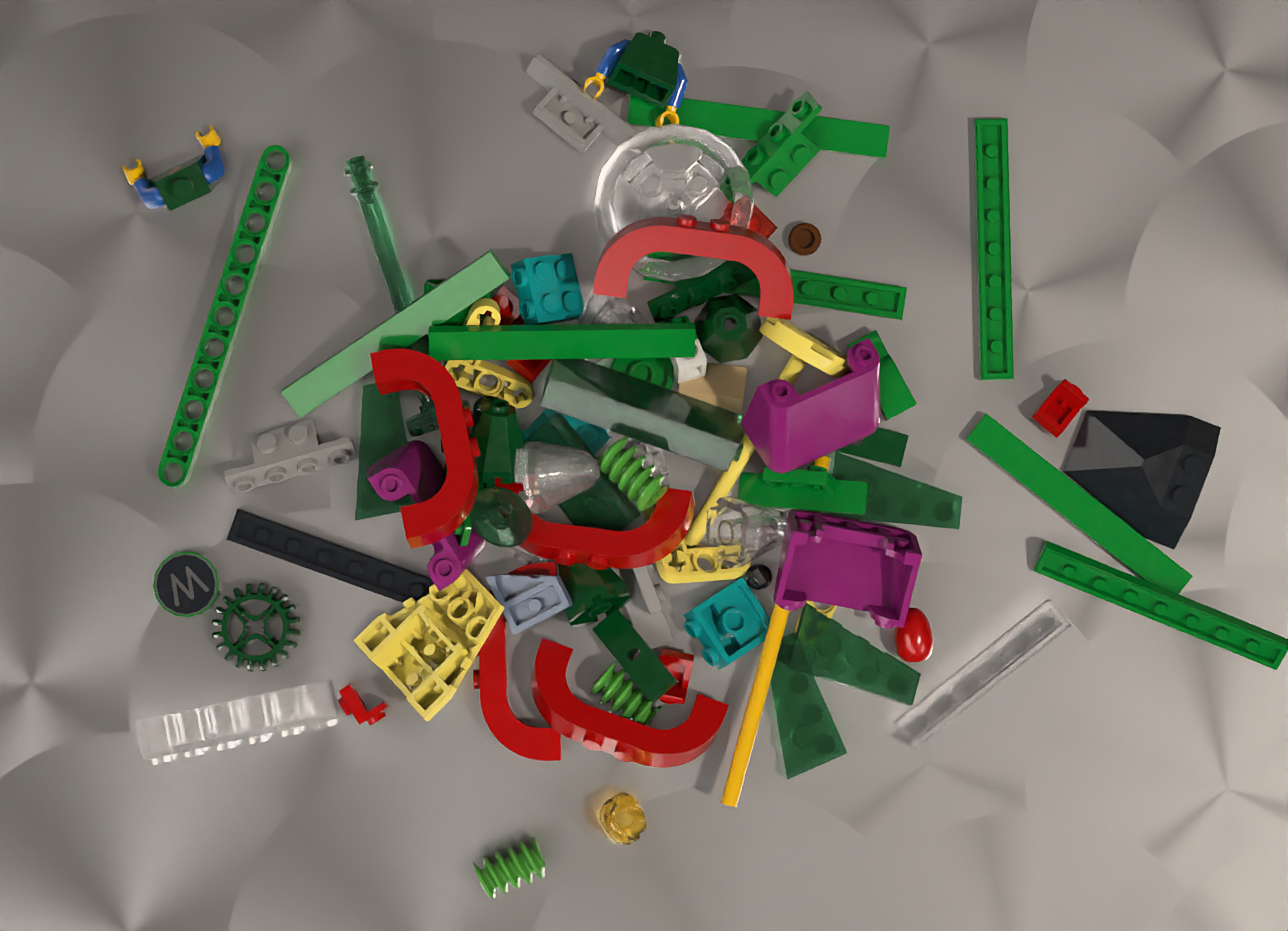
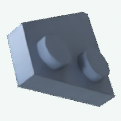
[486,574,573,635]

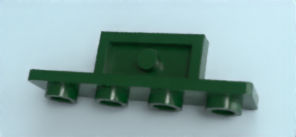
[647,254,757,323]

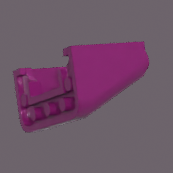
[741,338,881,473]
[366,440,485,591]
[773,509,922,629]

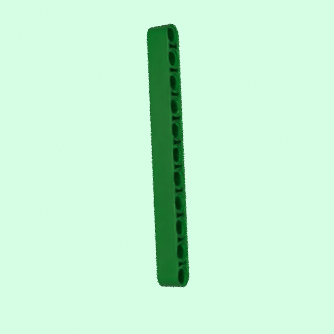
[158,145,293,488]

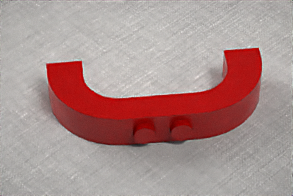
[593,214,793,320]
[370,349,481,549]
[495,470,696,570]
[473,562,562,761]
[531,638,729,768]

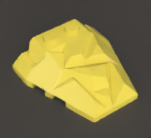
[353,569,504,722]

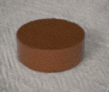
[788,223,821,256]

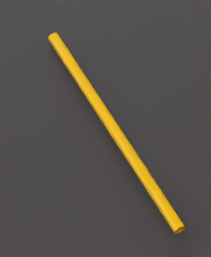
[720,456,831,808]

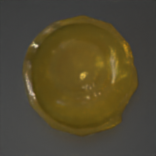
[599,792,647,845]

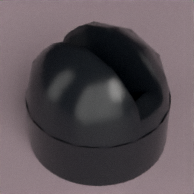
[746,564,772,590]

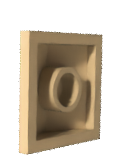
[674,362,747,432]

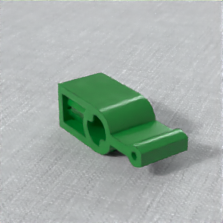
[847,330,917,421]

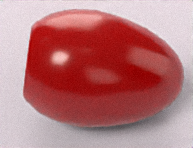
[894,608,934,662]

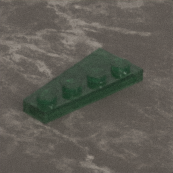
[355,383,415,521]
[828,451,962,530]
[787,603,921,706]
[770,632,847,780]

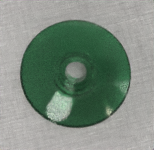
[470,487,533,547]

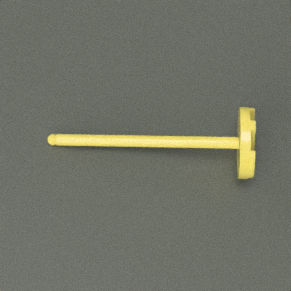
[665,317,850,584]

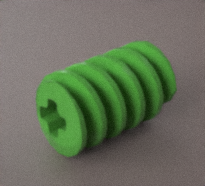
[598,436,668,511]
[590,661,663,725]
[473,836,546,899]

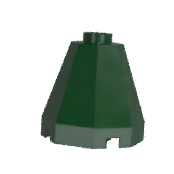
[694,294,763,364]
[470,399,530,484]
[558,563,631,628]

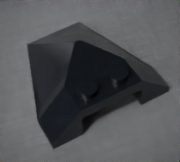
[1063,411,1221,550]

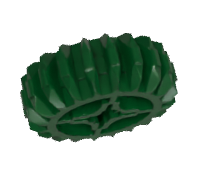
[212,583,301,672]

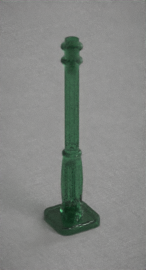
[344,156,474,437]

